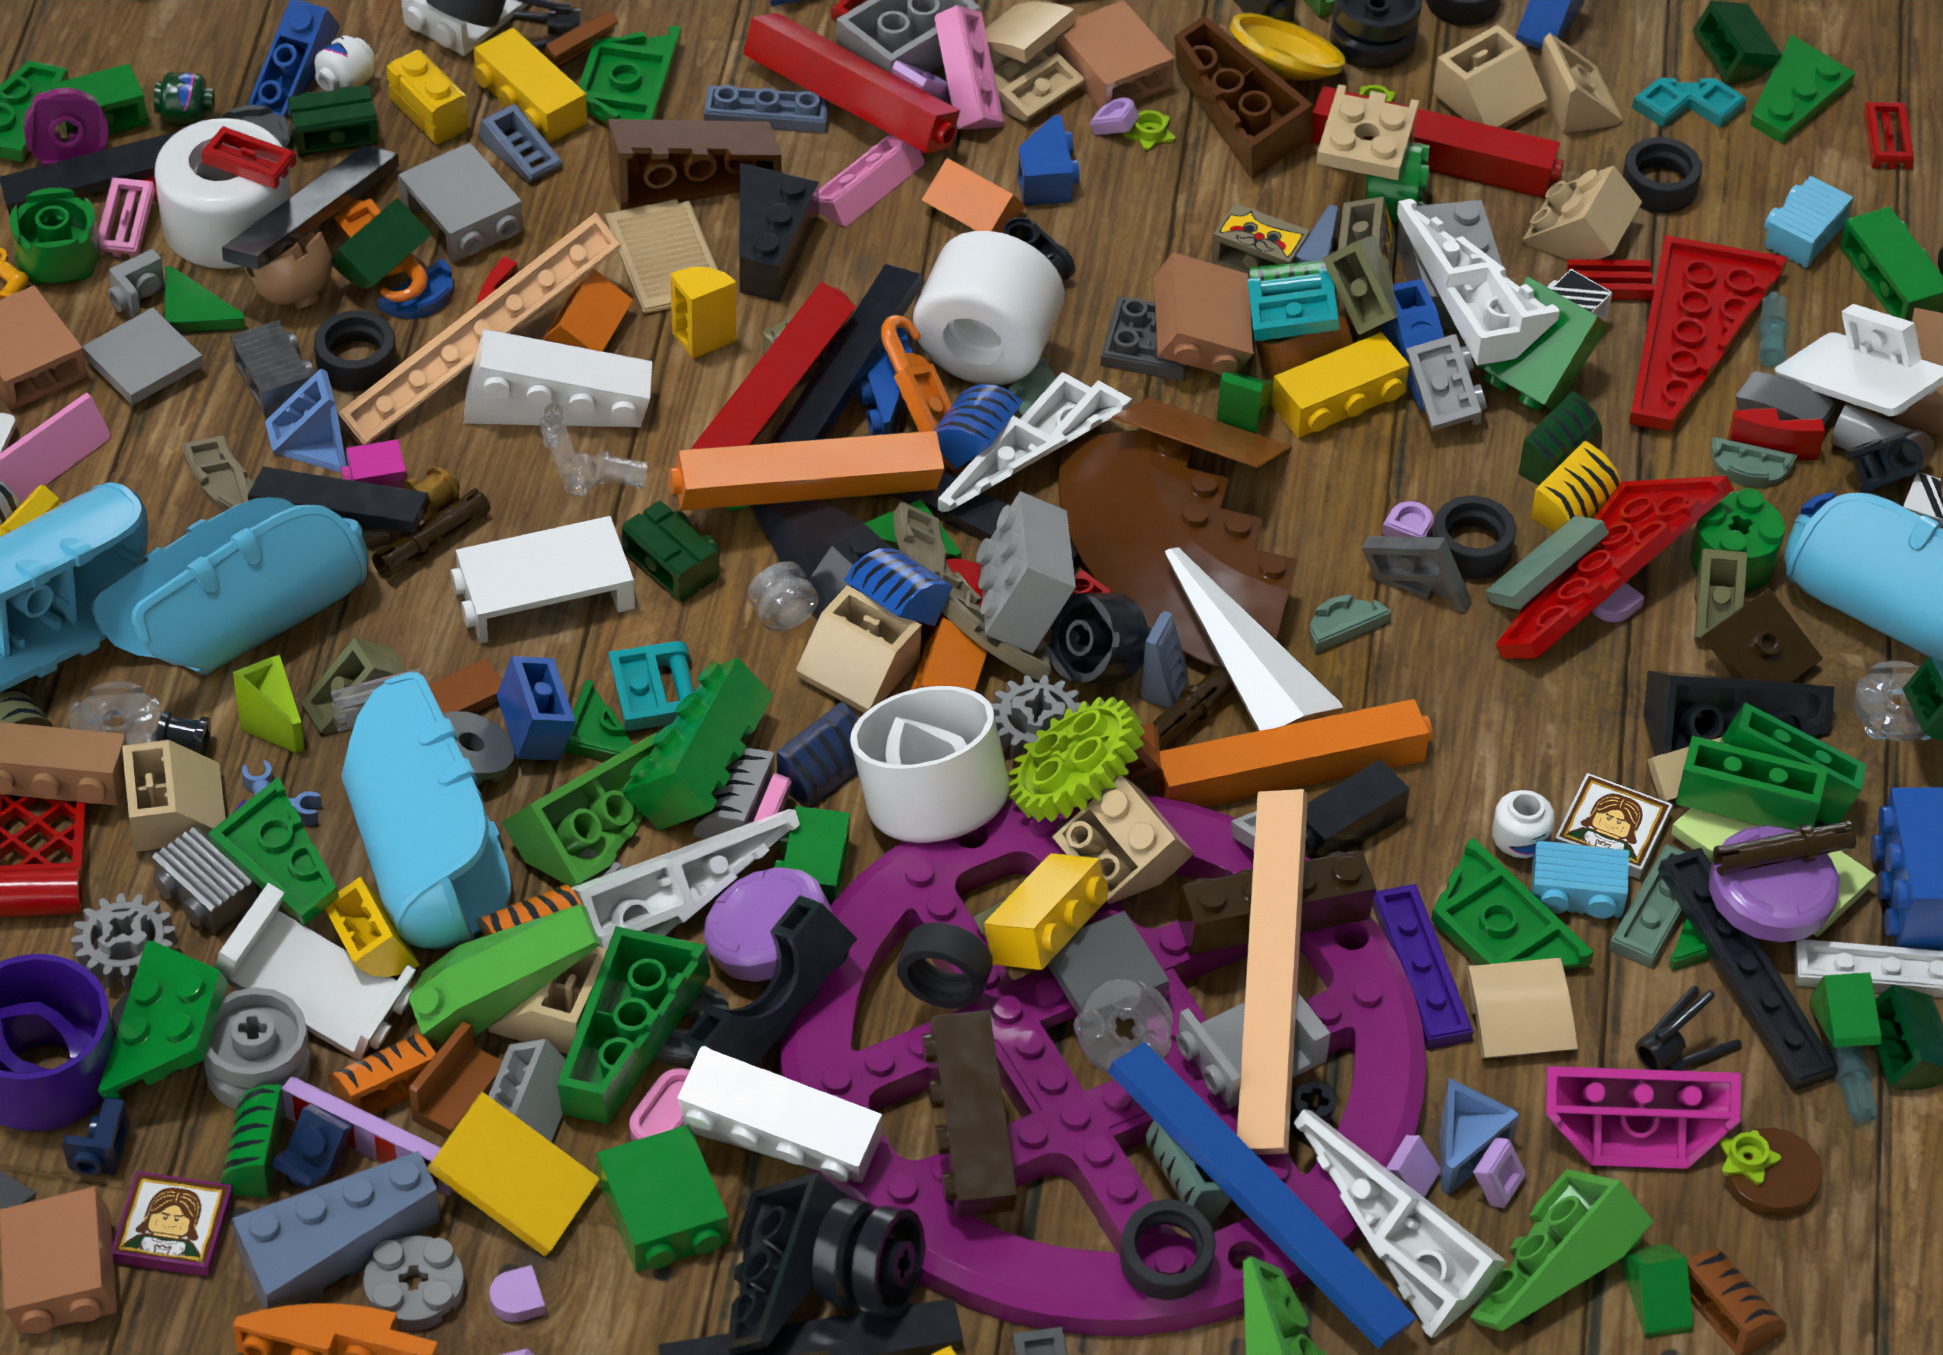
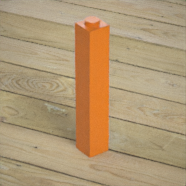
[668,431,944,511]
[1153,699,1433,807]

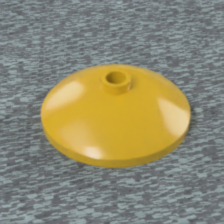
[1230,13,1345,81]

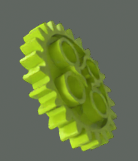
[1009,697,1145,822]

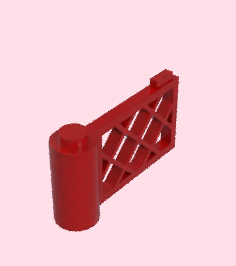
[0,795,88,918]

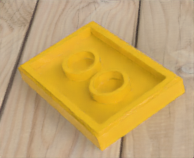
[426,1092,600,1257]

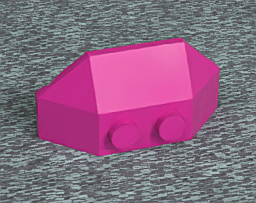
[1545,1066,1741,1169]

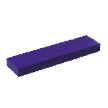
[1372,884,1473,1049]

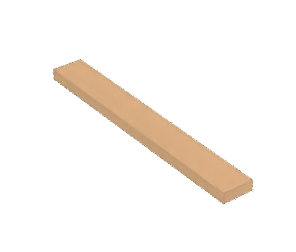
[337,212,622,446]
[1237,789,1308,1155]

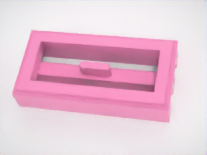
[98,177,155,259]

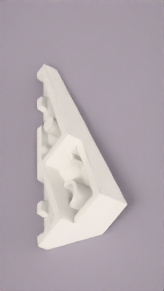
[938,372,1132,512]
[1165,547,1344,731]
[1294,1110,1507,1337]

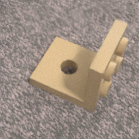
[1316,84,1419,180]

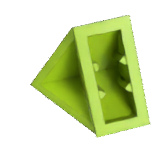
[233,655,305,753]

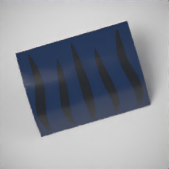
[777,702,859,808]

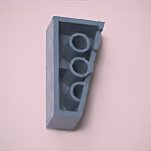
[232,1151,440,1310]

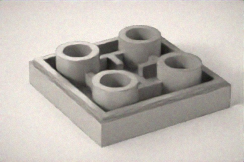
[82,307,204,405]

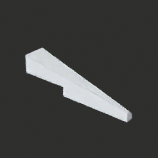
[1397,199,1560,365]
[571,809,800,949]

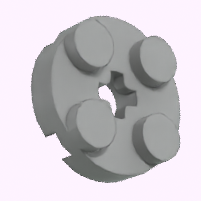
[363,1236,464,1331]

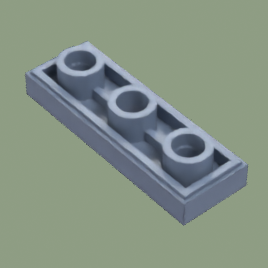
[704,85,829,133]

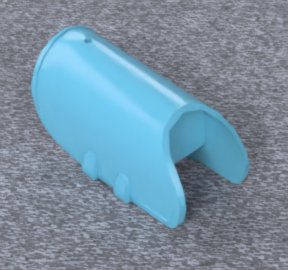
[0,482,148,692]
[1784,493,1943,663]
[91,497,369,675]
[341,672,512,950]

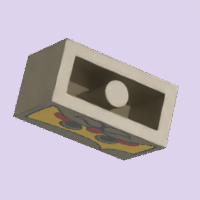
[1338,196,1396,273]
[1211,203,1310,278]

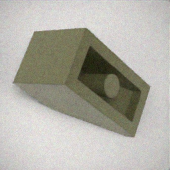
[1322,235,1398,335]
[301,637,408,735]

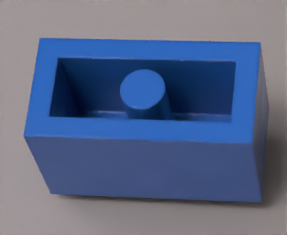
[496,656,576,760]

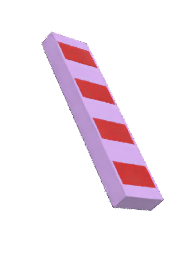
[282,1077,454,1196]

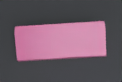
[935,5,1004,129]
[819,136,924,227]
[0,393,111,502]

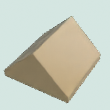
[1538,33,1623,134]

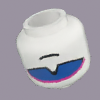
[314,35,375,91]
[1492,790,1555,858]

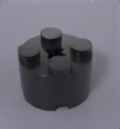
[1046,593,1152,683]

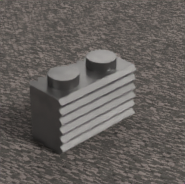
[230,320,315,418]
[152,826,258,935]

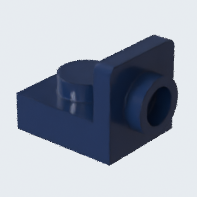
[62,1097,130,1175]
[272,1103,353,1187]

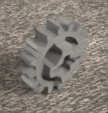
[991,675,1081,759]
[71,893,177,989]

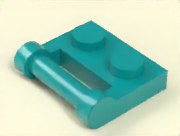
[1247,268,1340,341]
[608,641,695,731]

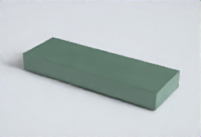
[1485,515,1609,610]
[1609,844,1686,968]

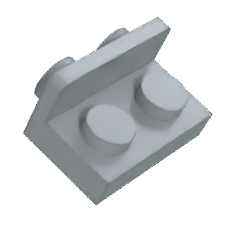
[1406,334,1487,432]

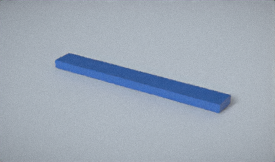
[1107,1042,1416,1350]

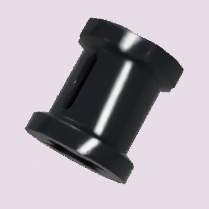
[156,711,211,756]
[1290,1081,1336,1144]

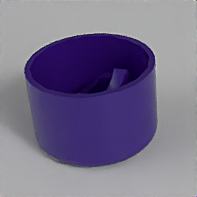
[0,954,115,1132]

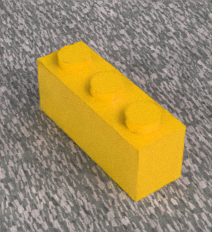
[473,28,587,144]
[1271,332,1410,438]
[984,853,1108,970]

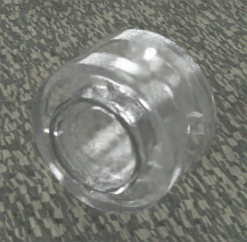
[747,562,819,631]

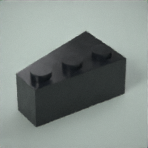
[739,163,819,302]

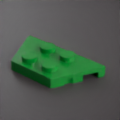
[579,25,681,124]
[1431,837,1594,970]
[98,941,228,1099]

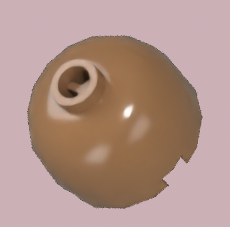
[244,232,332,309]

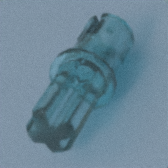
[1756,291,1790,367]
[1829,1042,1878,1124]

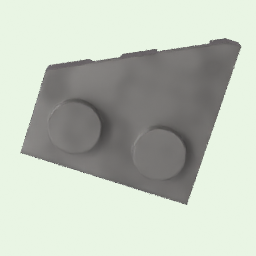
[1361,536,1472,613]

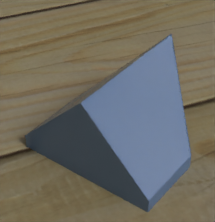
[265,368,347,473]
[1439,1078,1519,1196]

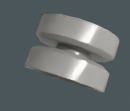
[204,987,312,1110]

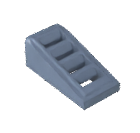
[478,104,563,183]
[1295,204,1338,263]
[1141,611,1188,709]

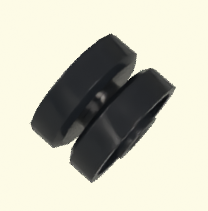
[1330,0,1422,68]
[812,1198,926,1318]

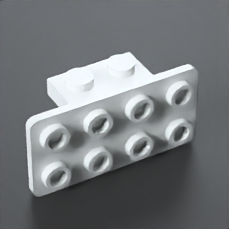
[1775,304,1943,416]

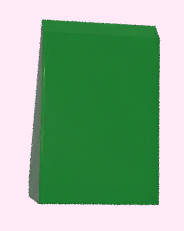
[1216,372,1273,434]
[1809,972,1881,1047]
[1619,1243,1694,1338]

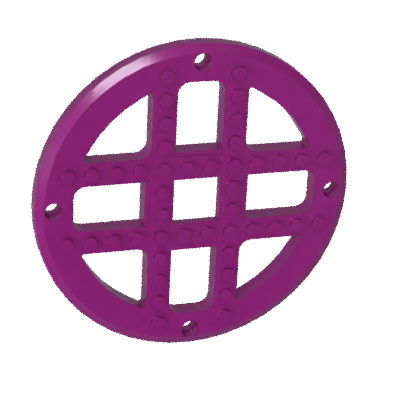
[781,791,1426,1336]

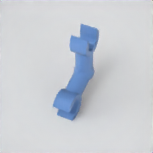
[242,760,322,826]

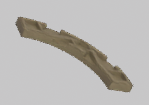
[181,435,391,548]
[893,502,1051,681]

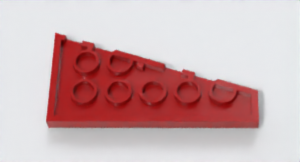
[1629,235,1788,432]
[1495,476,1734,660]

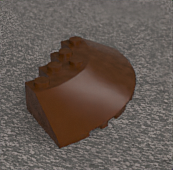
[1058,429,1297,672]

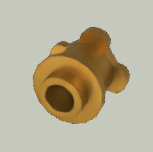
[403,466,460,521]

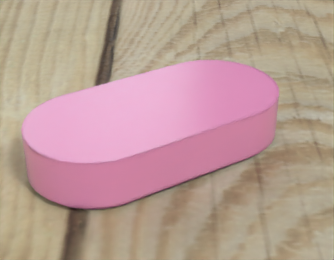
[754,773,792,821]
[630,1068,690,1141]

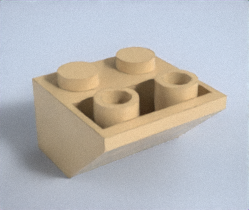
[1433,24,1548,129]
[1522,165,1642,260]
[795,585,921,713]
[122,740,226,852]
[1053,776,1195,904]
[488,947,607,1054]

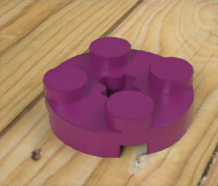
[23,88,108,165]

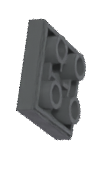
[1100,296,1187,381]
[1047,911,1170,1024]

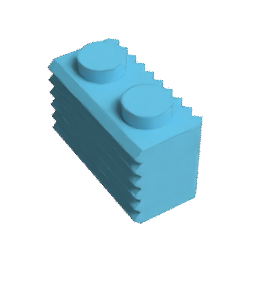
[1764,175,1854,268]
[1531,840,1629,919]

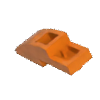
[233,1303,439,1355]

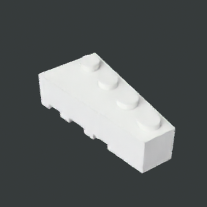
[463,329,652,427]
[678,1047,884,1183]

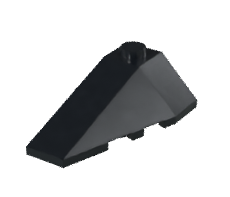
[750,499,891,621]
[1643,670,1835,756]
[727,1172,851,1355]

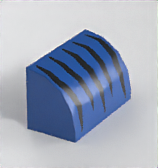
[933,384,1023,469]
[844,548,953,626]

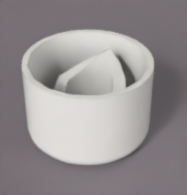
[155,118,291,269]
[913,231,1065,385]
[850,686,1009,843]

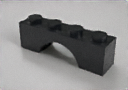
[680,895,858,1068]

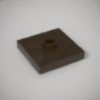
[1702,588,1823,682]

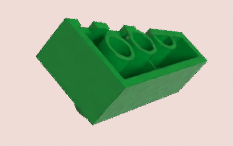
[622,657,773,831]
[557,926,711,1125]

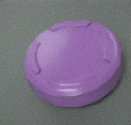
[1709,825,1840,943]
[703,867,832,982]

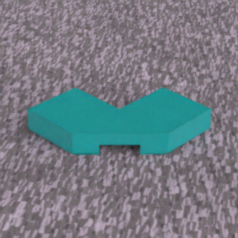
[1632,78,1747,128]

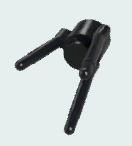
[512,0,580,50]
[1635,986,1742,1071]

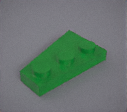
[1750,34,1856,144]
[0,60,69,162]
[208,776,339,926]

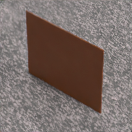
[1112,398,1292,468]

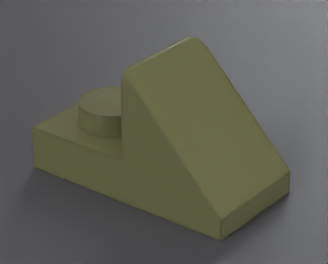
[1694,549,1747,639]

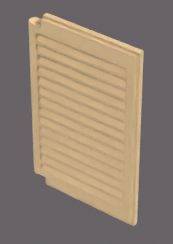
[605,199,718,315]

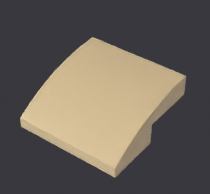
[985,2,1075,64]
[992,50,1085,121]
[1466,958,1578,1059]

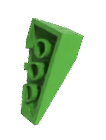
[502,732,657,887]
[408,904,601,1044]
[1470,1169,1654,1331]
[1243,1256,1328,1355]

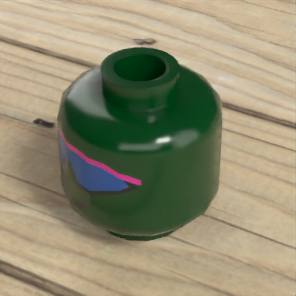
[154,72,215,126]

